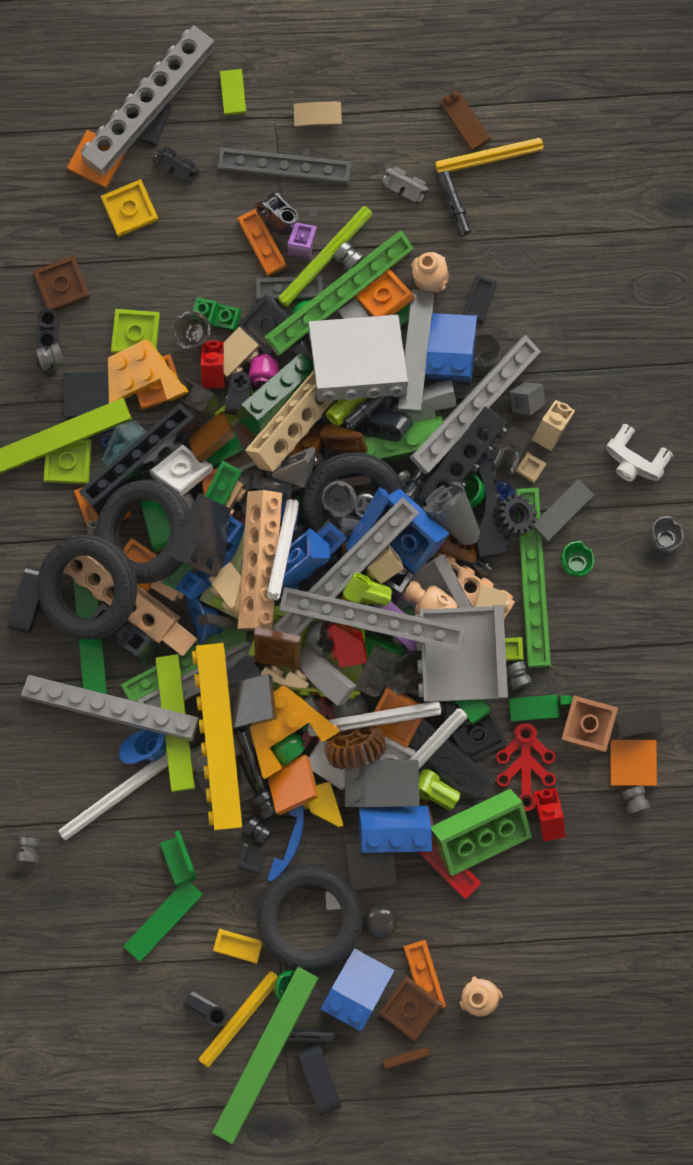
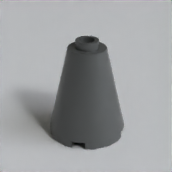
[423,482,480,545]

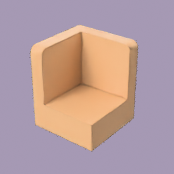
[162,622,198,656]

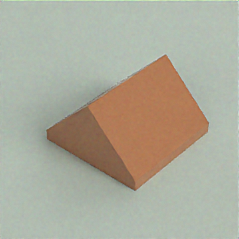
[562,696,618,752]

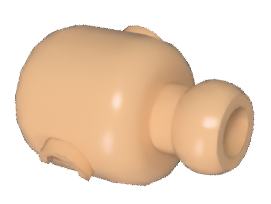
[411,252,449,293]
[402,581,459,614]
[460,976,503,1017]

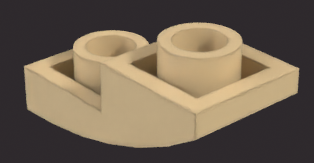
[294,102,342,127]
[261,665,312,688]

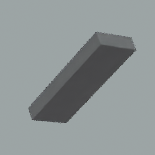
[256,276,323,302]
[533,479,594,542]

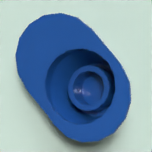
[187,597,223,645]
[119,729,167,764]

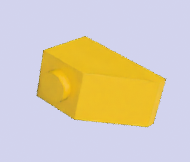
[304,782,344,828]

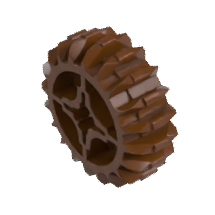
[324,726,387,770]

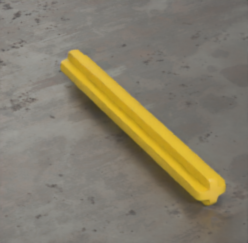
[436,138,543,174]
[199,971,278,1067]

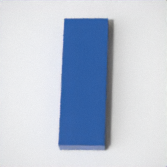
[345,487,389,552]

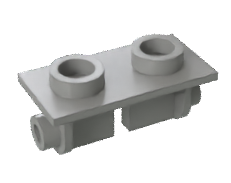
[382,167,429,203]

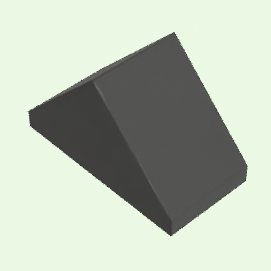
[271,447,315,488]

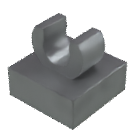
[337,515,361,535]

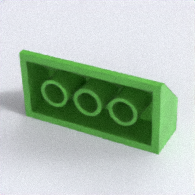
[356,410,443,463]
[431,789,532,876]

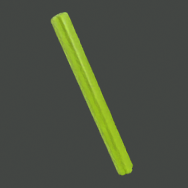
[278,206,372,307]

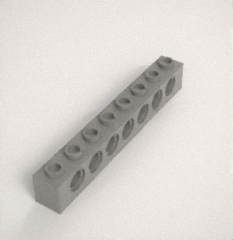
[81,25,215,177]

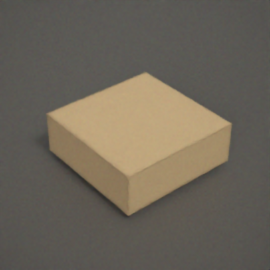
[515,452,546,484]

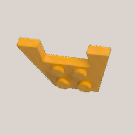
[108,339,188,428]
[250,685,340,779]

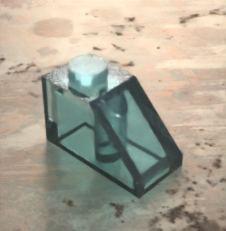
[102,421,146,466]

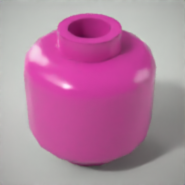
[249,354,279,389]

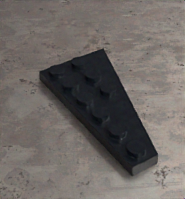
[371,706,495,798]

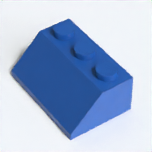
[374,489,450,574]
[359,806,432,853]

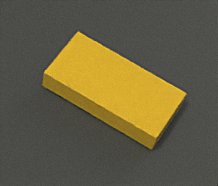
[213,929,263,964]

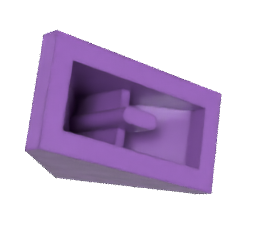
[287,223,317,260]

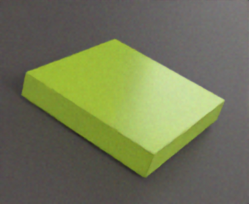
[111,309,160,354]
[44,439,92,485]

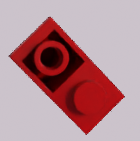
[201,340,225,388]
[327,622,367,668]
[534,788,566,842]

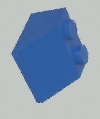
[282,529,330,585]

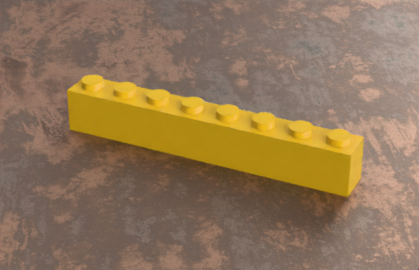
[192,643,242,830]

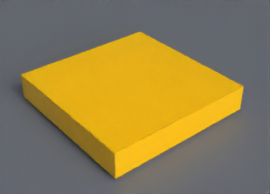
[100,179,159,237]

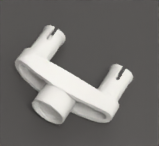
[606,424,673,482]

